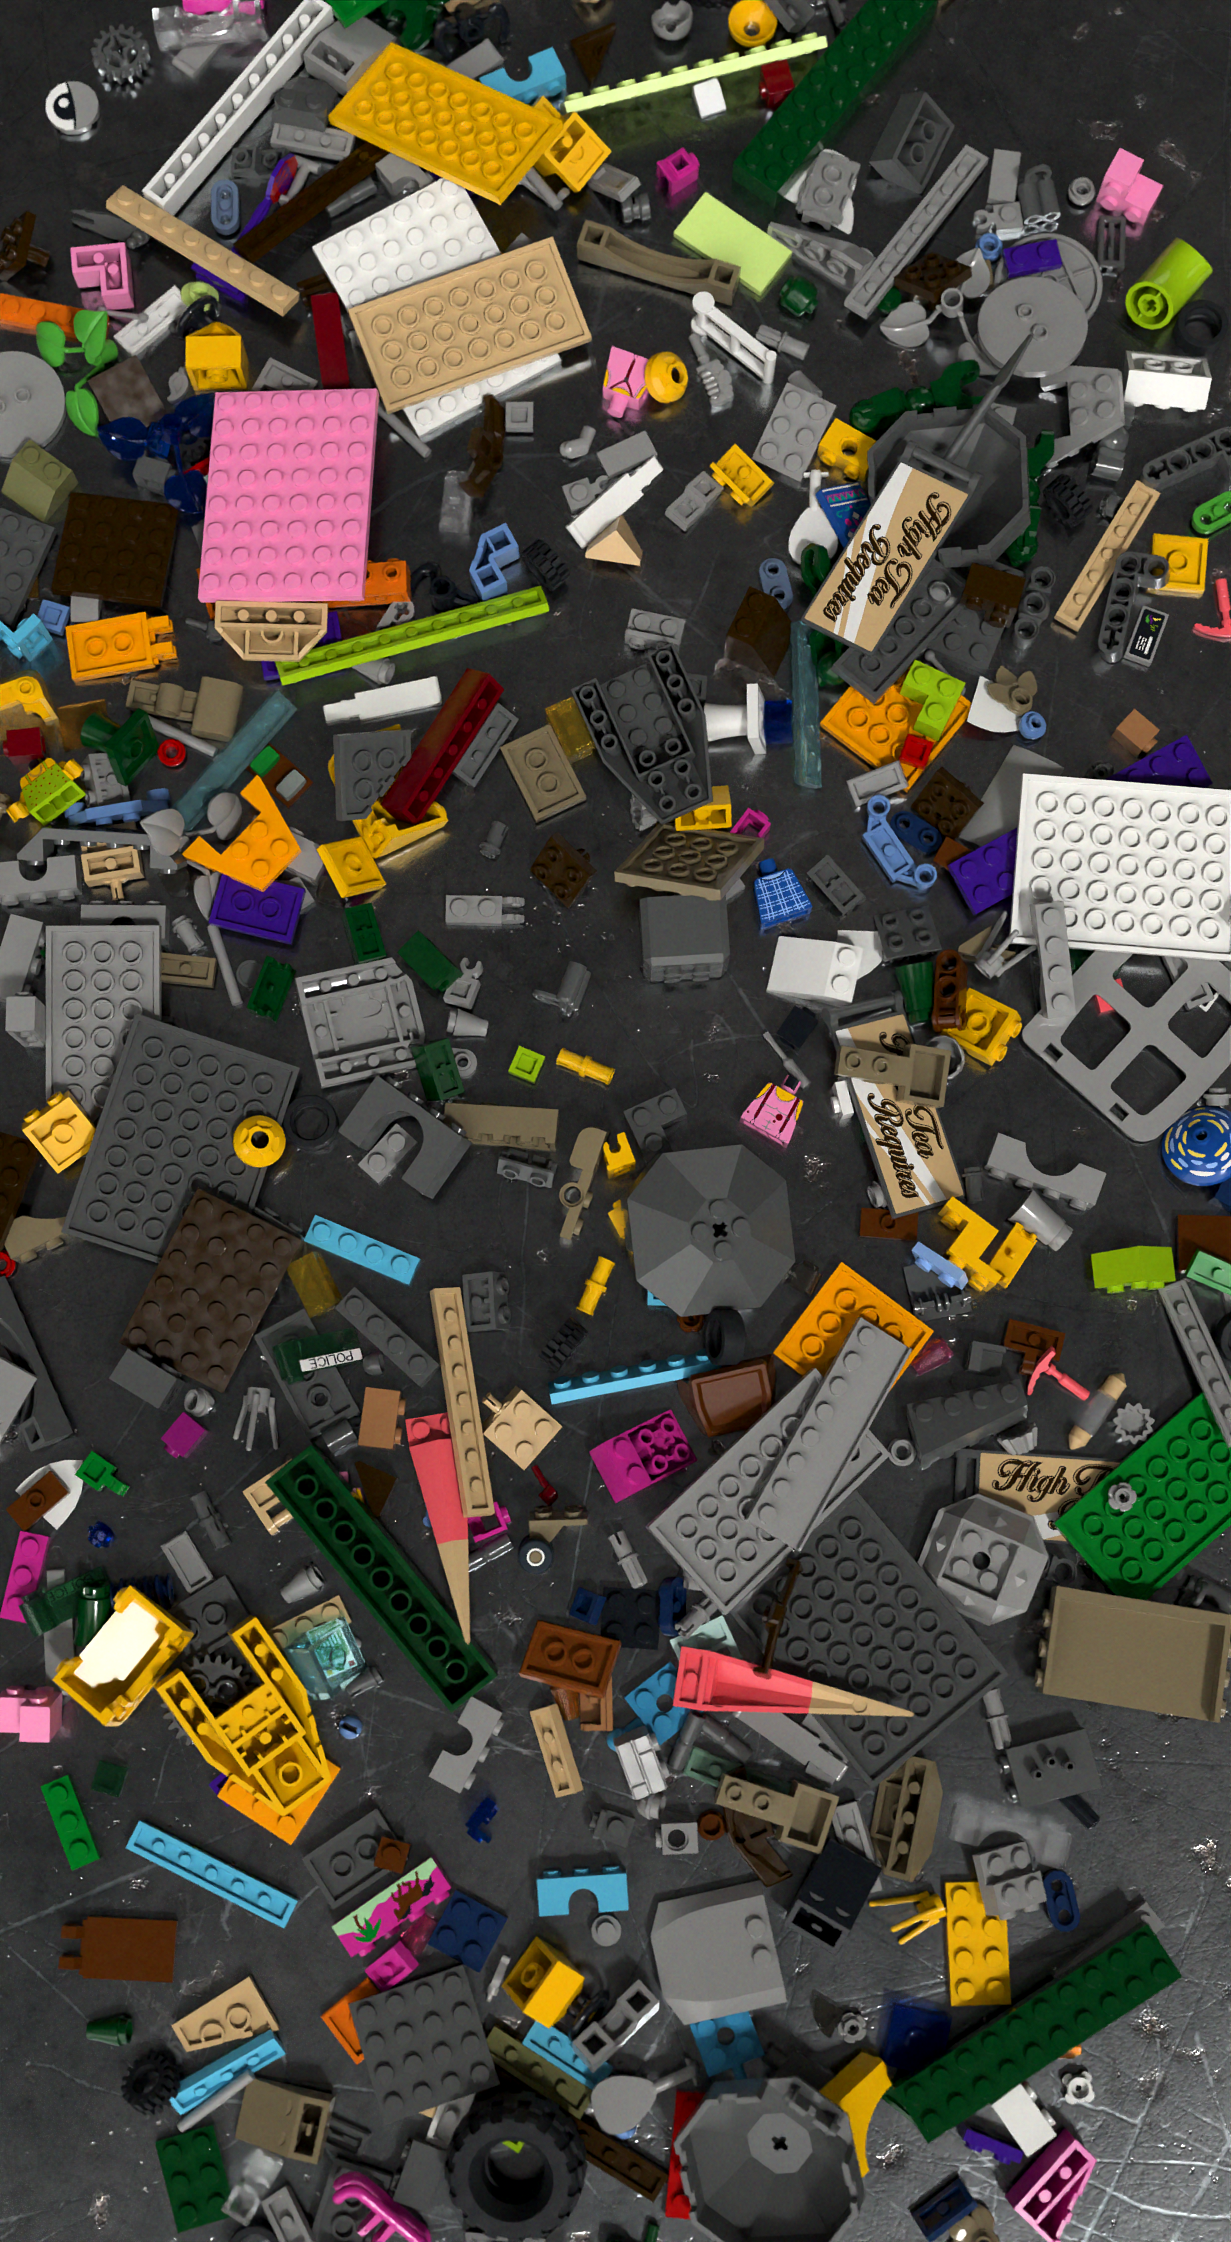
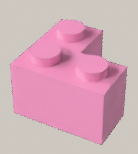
[1096,148,1163,225]
[70,242,134,310]
[0,1685,62,1743]

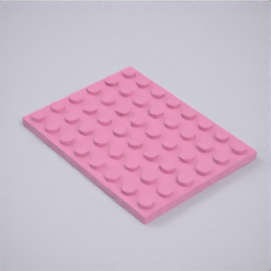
[198,388,379,603]

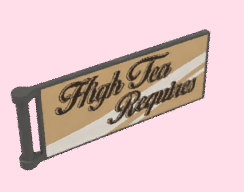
[801,441,984,657]
[822,989,966,1219]
[953,1449,1123,1544]

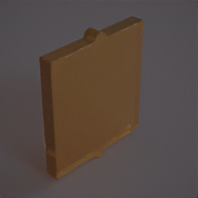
[57,699,108,752]

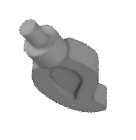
[167,362,189,404]
[485,1954,511,2002]

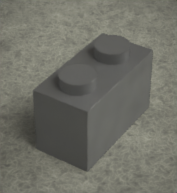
[390,2134,447,2213]

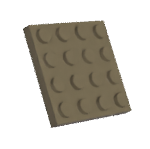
[614,823,764,901]

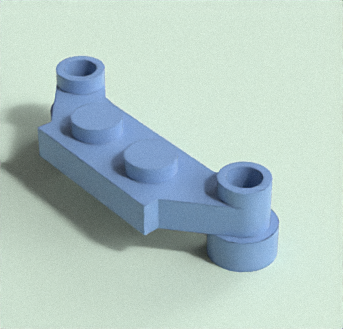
[64,788,170,827]
[861,795,937,890]

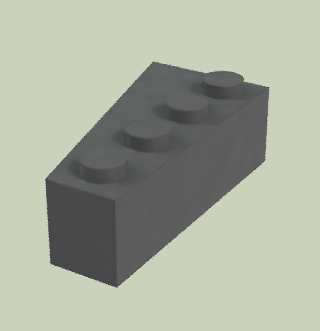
[907,1379,1028,1471]

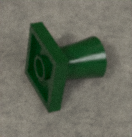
[80,708,159,787]

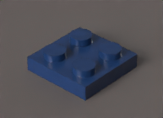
[427,1889,508,1973]

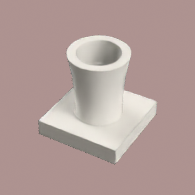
[704,683,766,755]

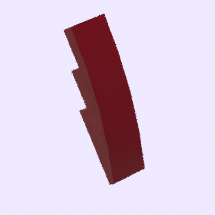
[311,292,351,390]

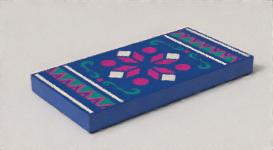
[815,481,871,548]

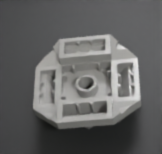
[917,1493,1049,1626]

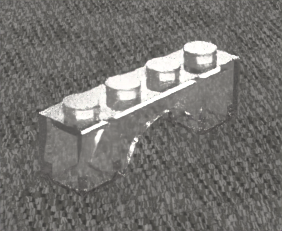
[152,0,266,51]
[946,1798,1073,1870]

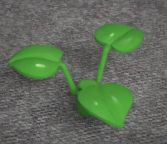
[36,309,118,436]

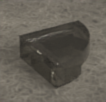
[813,1995,844,2038]

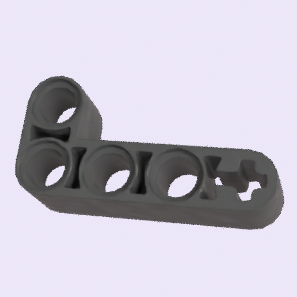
[1138,427,1231,492]
[1098,551,1170,663]

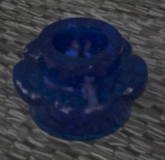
[87,1521,115,1548]

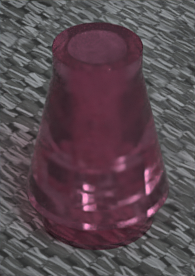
[911,1336,955,1376]
[398,1913,437,1959]

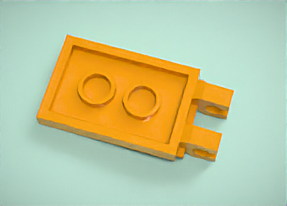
[65,612,178,682]

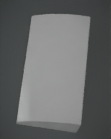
[958,745,1064,849]

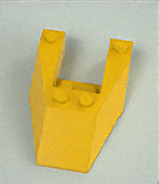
[153,1615,332,1817]

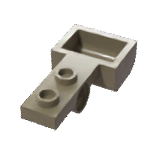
[126,676,244,743]
[834,1044,951,1108]
[559,1126,611,1240]
[713,1773,839,1854]

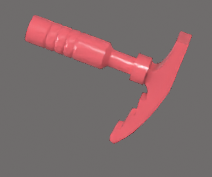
[1194,578,1231,638]
[1027,1346,1090,1401]

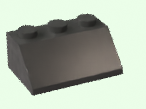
[869,91,955,194]

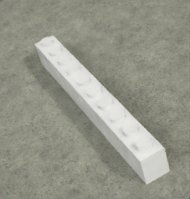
[142,0,334,216]

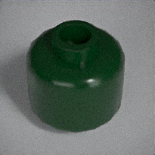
[778,275,819,317]

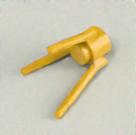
[869,1891,946,1945]

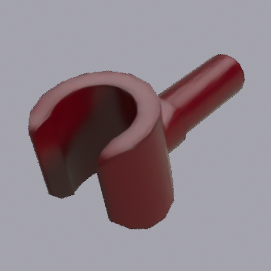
[531,1465,558,1506]

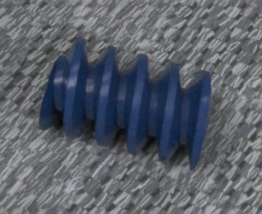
[110,1573,174,1613]

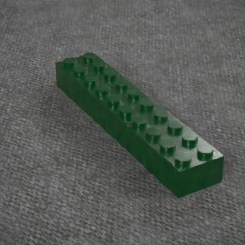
[732,0,938,209]
[265,1442,498,1713]
[892,1921,1182,2144]

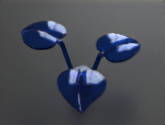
[98,393,215,514]

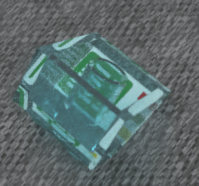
[284,1617,367,1700]

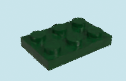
[155,2122,238,2233]

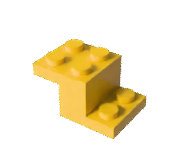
[532,96,612,193]
[938,1196,1002,1292]

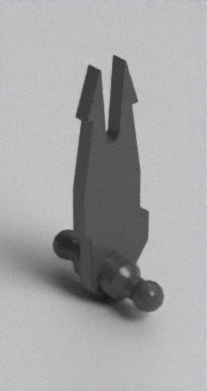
[70,207,151,249]

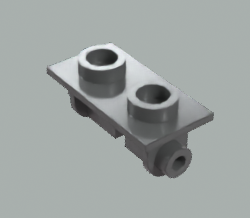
[497,1148,558,1188]

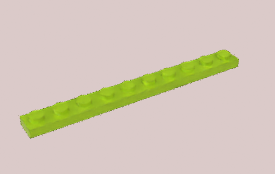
[275,586,549,686]

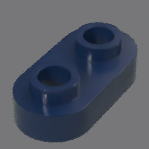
[889,811,942,856]
[658,1577,686,1637]
[1042,1870,1080,1932]

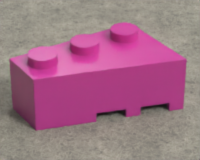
[1004,2128,1097,2242]

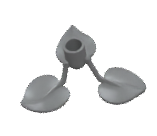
[880,248,1001,375]
[140,792,242,921]

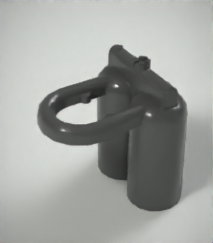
[1017,164,1061,225]
[532,961,591,1017]
[1177,1575,1231,1614]

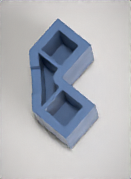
[469,523,520,602]

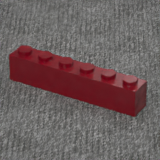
[380,668,505,826]

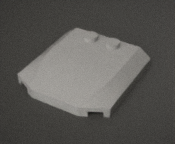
[295,957,425,1089]
[651,1880,787,2025]

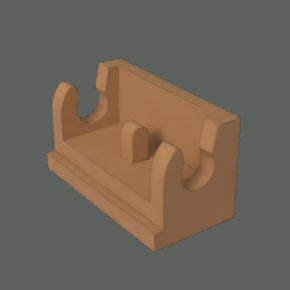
[580,1675,613,1731]

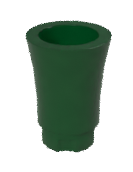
[894,962,934,1024]
[73,1581,112,1648]

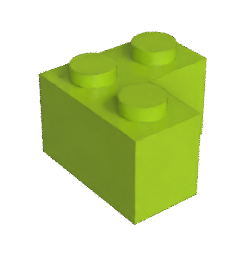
[900,659,966,741]
[1091,1246,1176,1293]

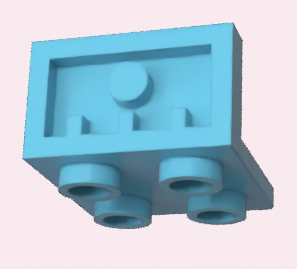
[0,613,53,662]

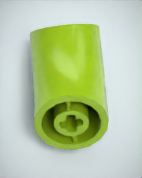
[1125,237,1213,330]

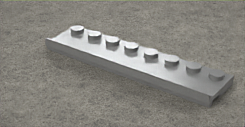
[744,1317,912,1552]

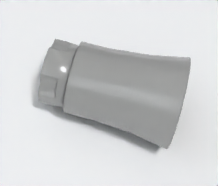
[1007,1189,1073,1251]

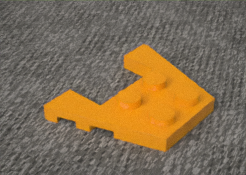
[182,775,302,892]

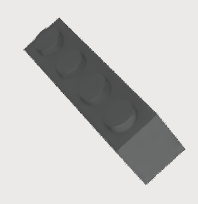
[335,1287,441,1388]

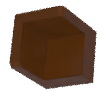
[930,836,973,871]

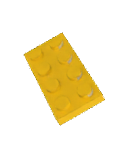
[944,1881,1011,2006]

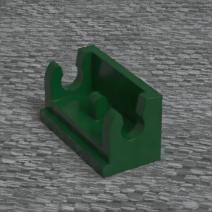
[341,903,386,965]
[397,930,463,992]
[246,956,297,1023]
[411,1038,465,1101]

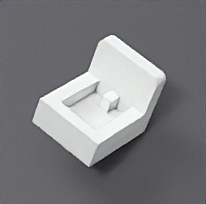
[830,1076,854,1120]

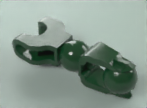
[381,0,450,53]
[849,359,991,434]
[1004,429,1054,566]
[801,543,849,687]

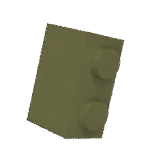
[1,439,79,524]

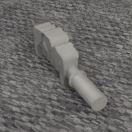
[689,333,734,408]

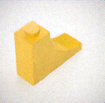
[819,2052,892,2177]

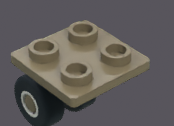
[518,1505,588,1574]

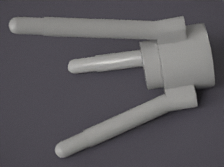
[974,911,1037,979]
[233,1387,279,1451]

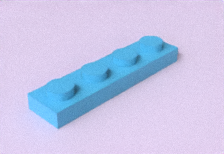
[304,1215,421,1286]
[169,2029,286,2115]

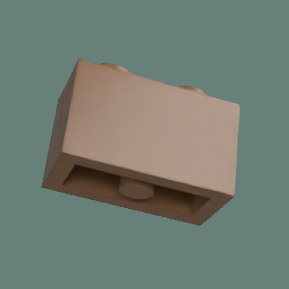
[358,1387,407,1450]

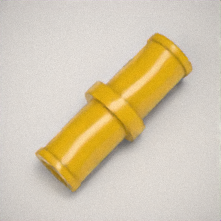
[556,1048,615,1085]
[576,1256,615,1316]

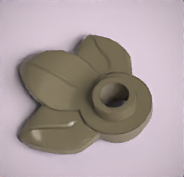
[987,665,1037,715]
[948,2203,1000,2242]

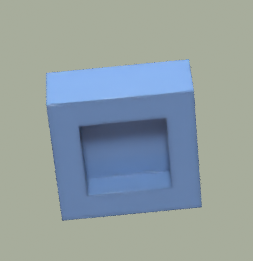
[37,599,71,636]

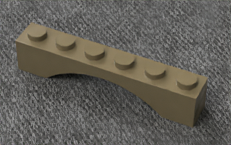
[577,219,741,306]
[4,1216,74,1263]

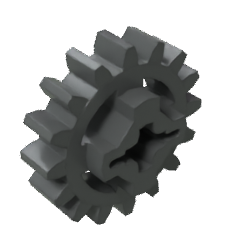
[91,24,151,84]

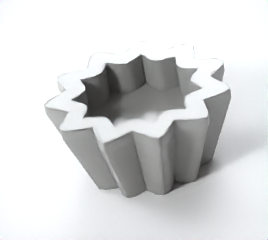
[630,794,657,831]
[1113,1403,1155,1444]
[997,1422,1038,1455]

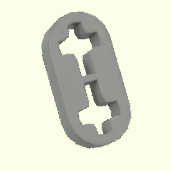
[375,602,415,631]

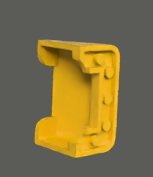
[0,669,58,723]
[328,724,448,858]
[53,1585,194,1727]

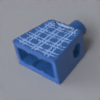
[752,858,812,930]

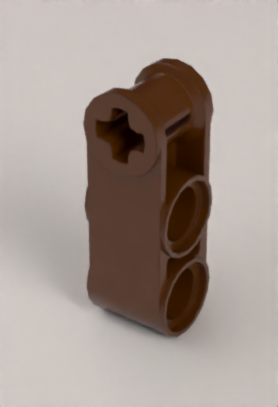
[932,949,968,1032]

